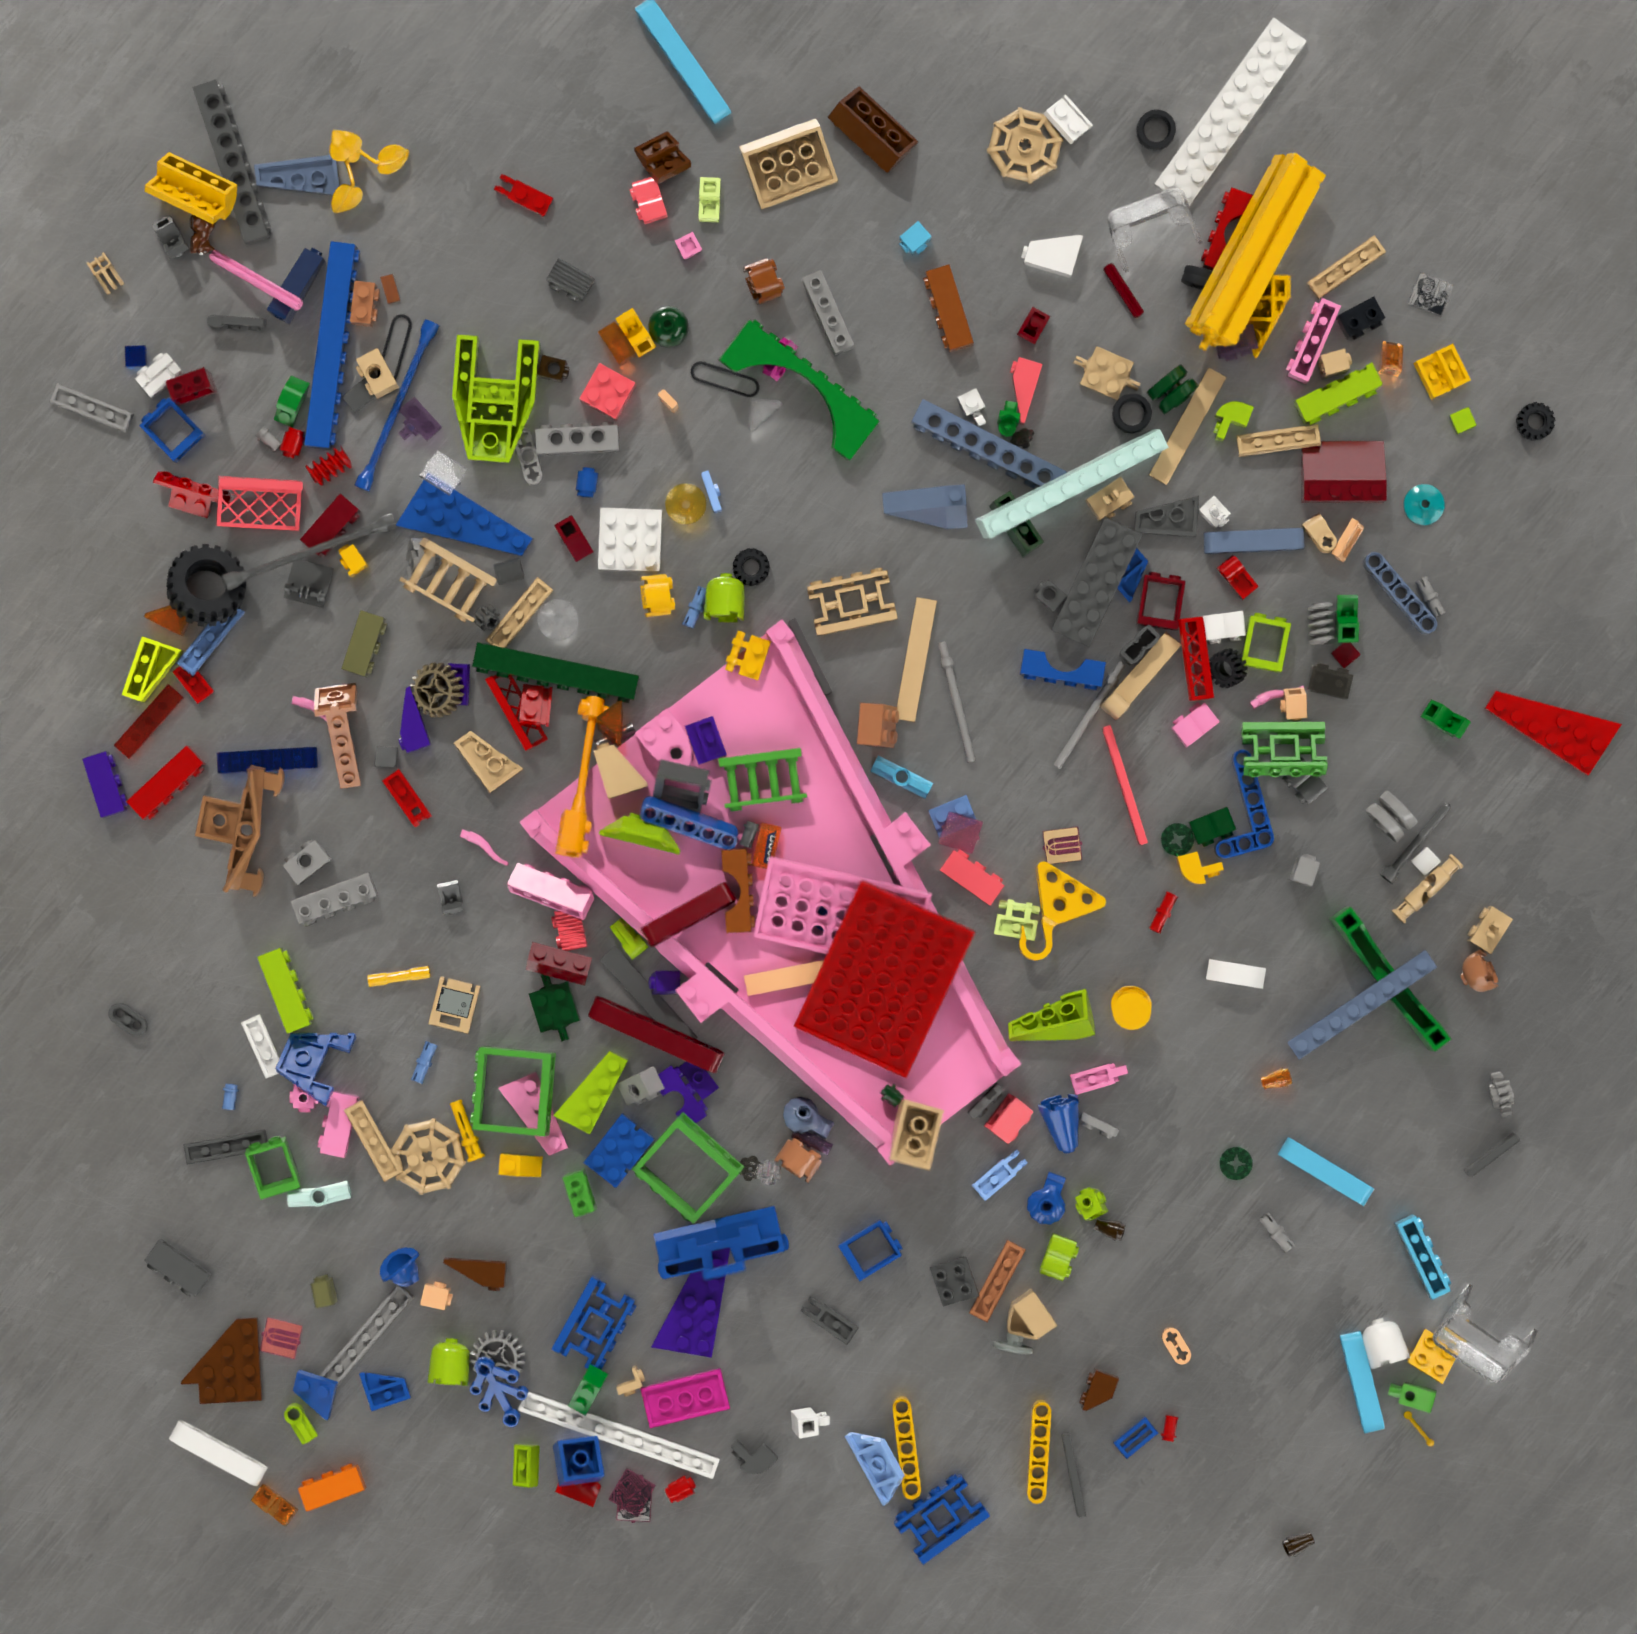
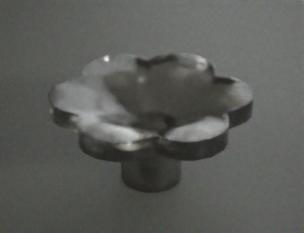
[1010,428,1034,449]
[739,1156,763,1181]

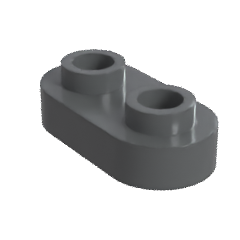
[109,1003,147,1036]

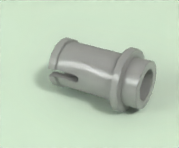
[255,427,282,452]

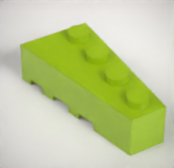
[1293,362,1383,425]

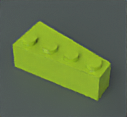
[553,1051,628,1134]

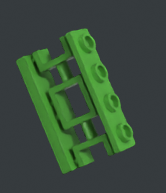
[1241,722,1328,777]

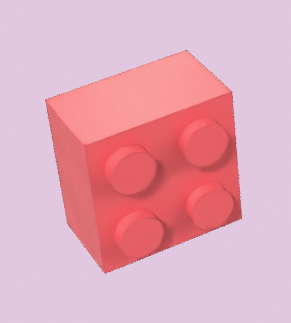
[579,363,636,421]

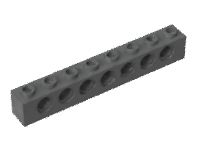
[192,79,272,246]

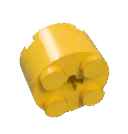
[640,574,675,617]

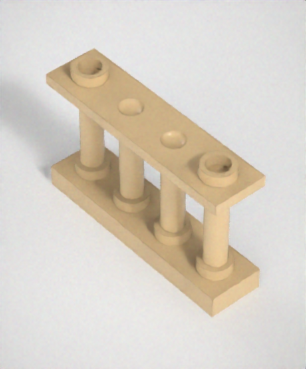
[399,537,497,623]

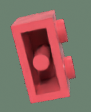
[984,1093,1034,1144]

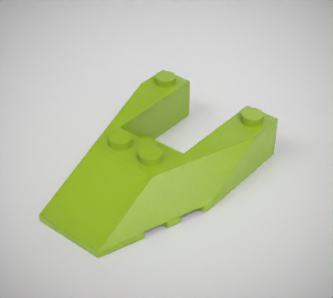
[452,335,541,463]

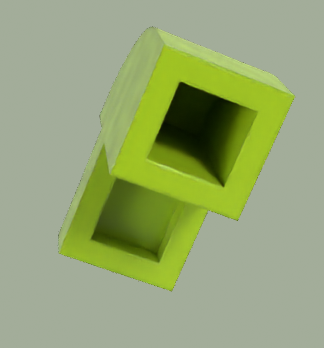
[1213,401,1254,441]

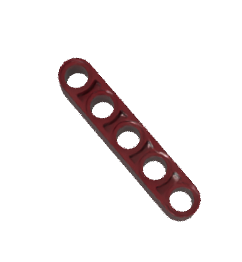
[640,882,736,947]

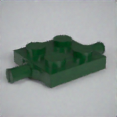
[529,974,580,1042]

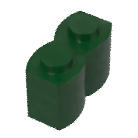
[1188,807,1237,847]

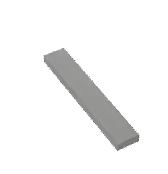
[319,1285,414,1386]

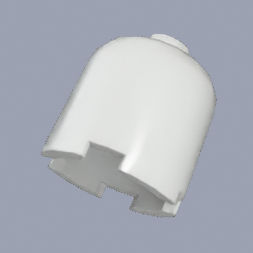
[1362,1318,1410,1369]

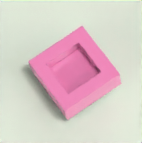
[675,232,702,260]

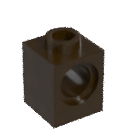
[537,355,570,383]

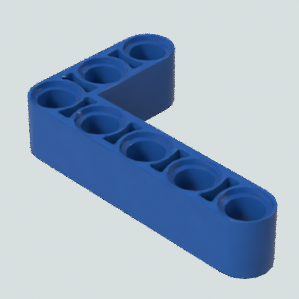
[1214,750,1274,859]

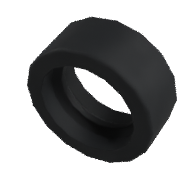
[1136,109,1176,150]
[1112,393,1152,434]

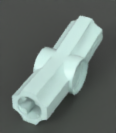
[287,1180,352,1207]

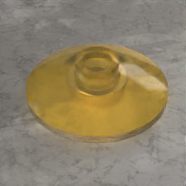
[665,483,706,525]

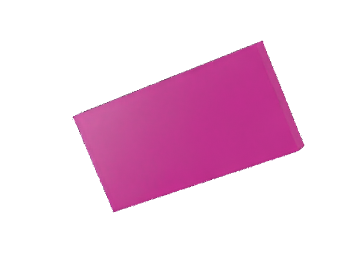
[640,1368,730,1428]

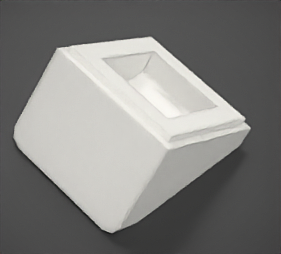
[1411,847,1441,876]

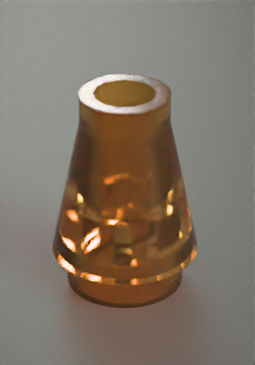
[1261,1067,1293,1089]

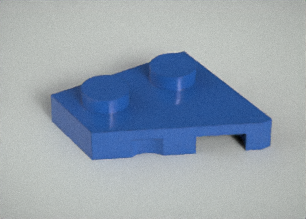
[1117,548,1148,603]
[293,1370,338,1420]

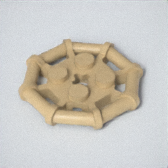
[987,107,1064,184]
[390,1118,466,1195]

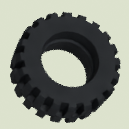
[166,544,246,627]

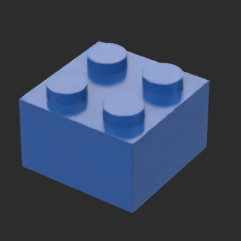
[553,1436,604,1486]

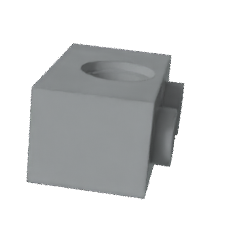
[282,840,332,885]
[1288,854,1320,886]
[617,1066,664,1106]

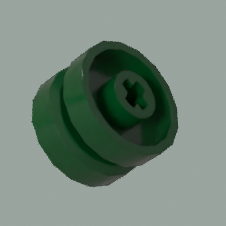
[1146,364,1199,415]

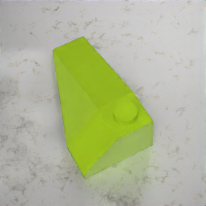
[1008,989,1095,1041]

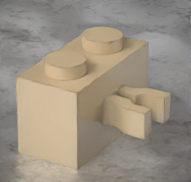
[1086,477,1134,521]
[1467,906,1513,954]

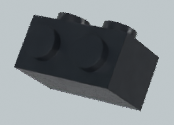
[1336,296,1386,340]

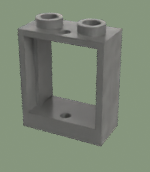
[653,759,712,812]

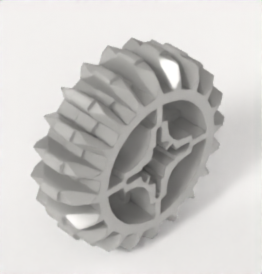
[470,1330,525,1384]

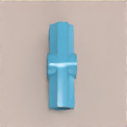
[870,755,933,799]

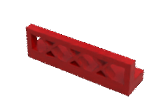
[1178,616,1214,701]
[485,675,548,751]

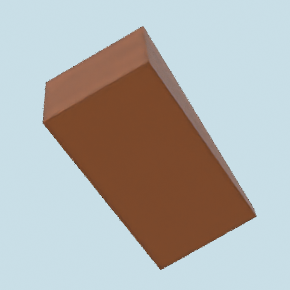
[380,274,400,304]

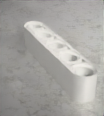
[169,1420,267,1486]

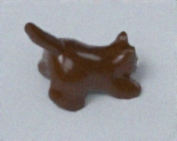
[190,215,219,255]

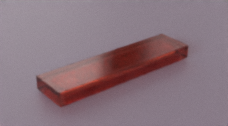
[114,684,184,759]

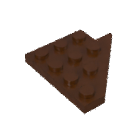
[181,1317,262,1404]

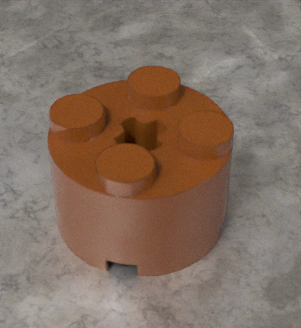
[743,258,785,305]

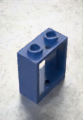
[139,398,206,463]
[838,1219,903,1281]

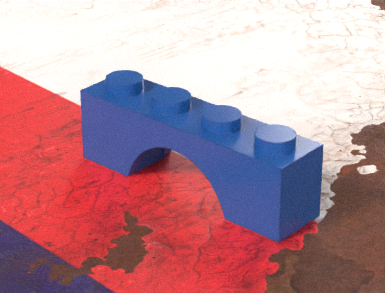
[1020,649,1106,691]

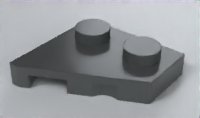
[968,1083,1004,1119]

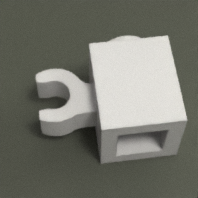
[957,388,986,427]
[1198,496,1231,529]
[791,1407,830,1439]

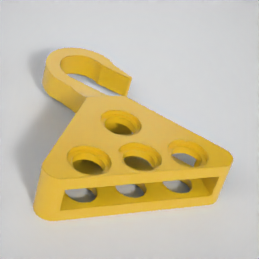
[1019,861,1106,961]

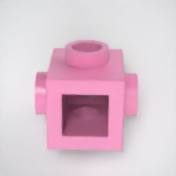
[289,1084,319,1112]

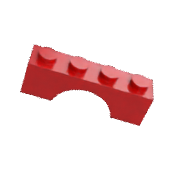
[1201,187,1253,271]

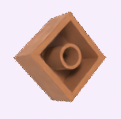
[857,703,899,748]

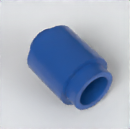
[576,467,598,498]

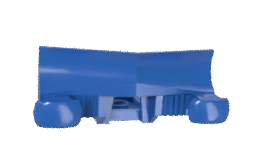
[654,1206,789,1280]

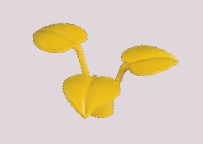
[329,130,409,213]

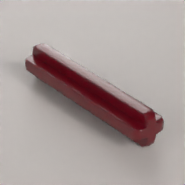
[1103,263,1144,318]

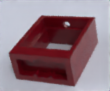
[165,367,218,406]
[1136,572,1186,631]

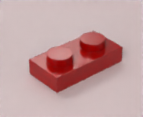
[172,666,215,704]

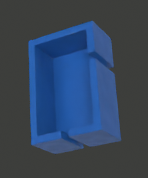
[584,1113,655,1188]

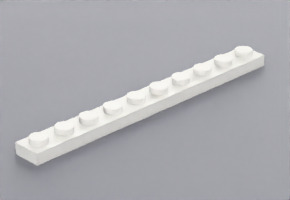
[518,1391,720,1479]

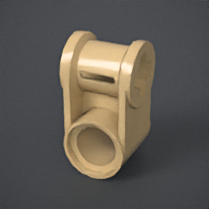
[1301,513,1337,553]

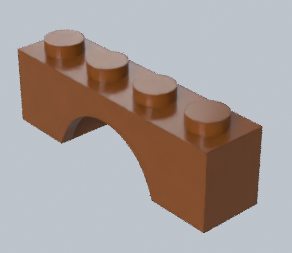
[722,849,755,933]

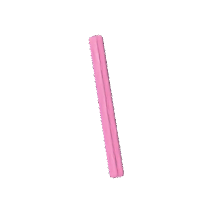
[209,250,303,310]

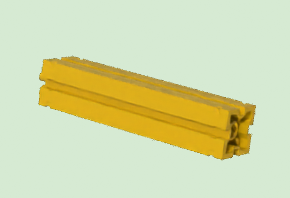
[1184,153,1326,351]

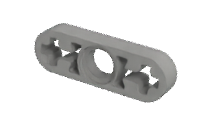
[516,427,543,485]

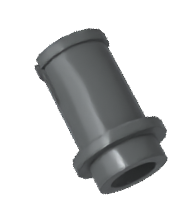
[739,821,760,848]

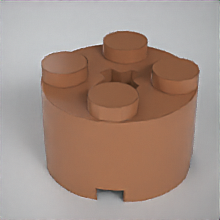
[774,1138,822,1183]

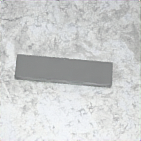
[49,383,134,433]

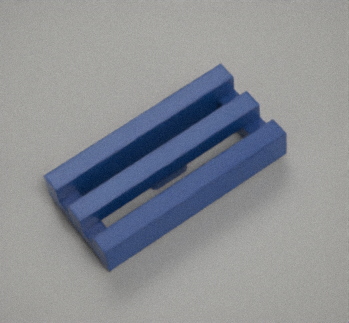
[1113,1417,1158,1459]

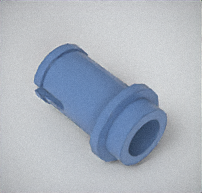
[222,1084,239,1110]

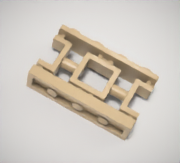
[807,568,898,636]

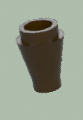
[1094,1218,1126,1241]
[1282,1532,1315,1557]

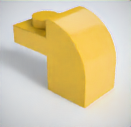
[615,308,656,358]
[1176,851,1224,884]

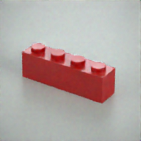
[126,745,206,820]

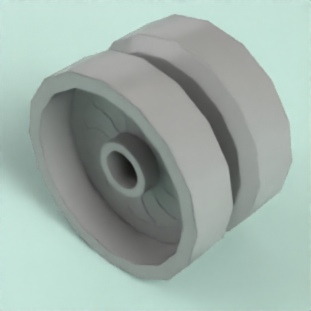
[1365,790,1418,842]

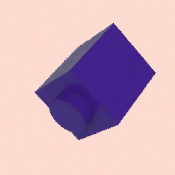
[648,971,680,995]

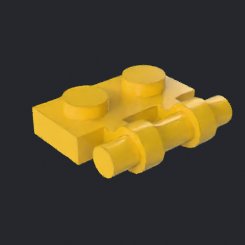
[725,630,771,681]

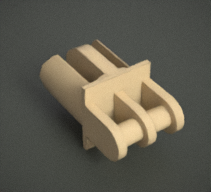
[87,252,125,295]

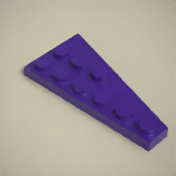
[651,1247,730,1358]

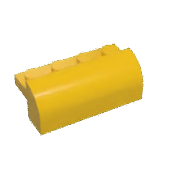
[144,152,237,224]

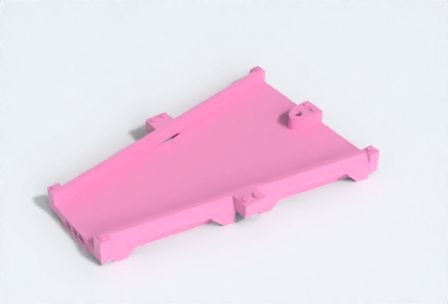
[520,619,1021,1166]

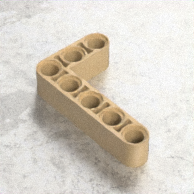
[1100,632,1181,721]

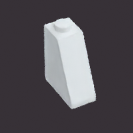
[1021,235,1083,278]

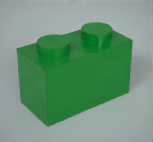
[568,1364,608,1416]

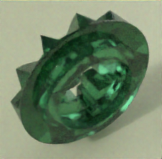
[1161,823,1194,856]
[1219,1147,1253,1180]

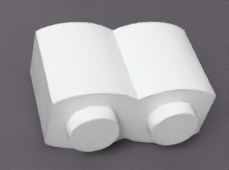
[1203,611,1246,645]

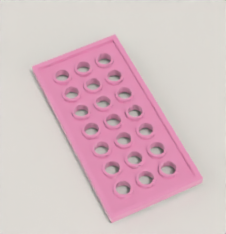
[753,856,932,954]

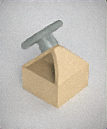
[993,1288,1057,1354]

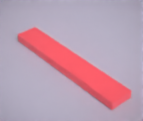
[1102,725,1148,845]

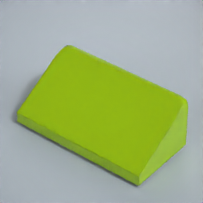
[513,1444,540,1488]

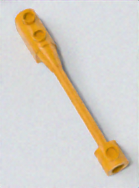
[555,696,609,858]

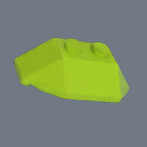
[599,813,680,855]

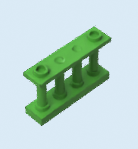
[718,748,807,812]

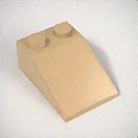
[889,1099,944,1171]

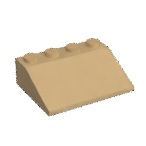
[739,118,838,209]

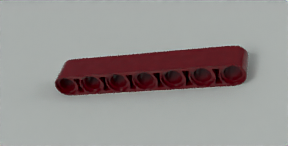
[588,996,725,1073]

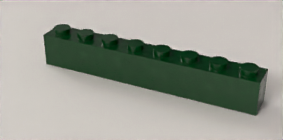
[472,642,639,703]

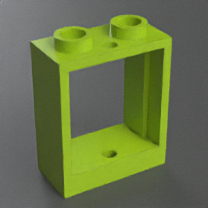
[1241,613,1291,673]

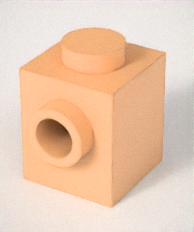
[1280,687,1307,721]
[420,1281,453,1310]

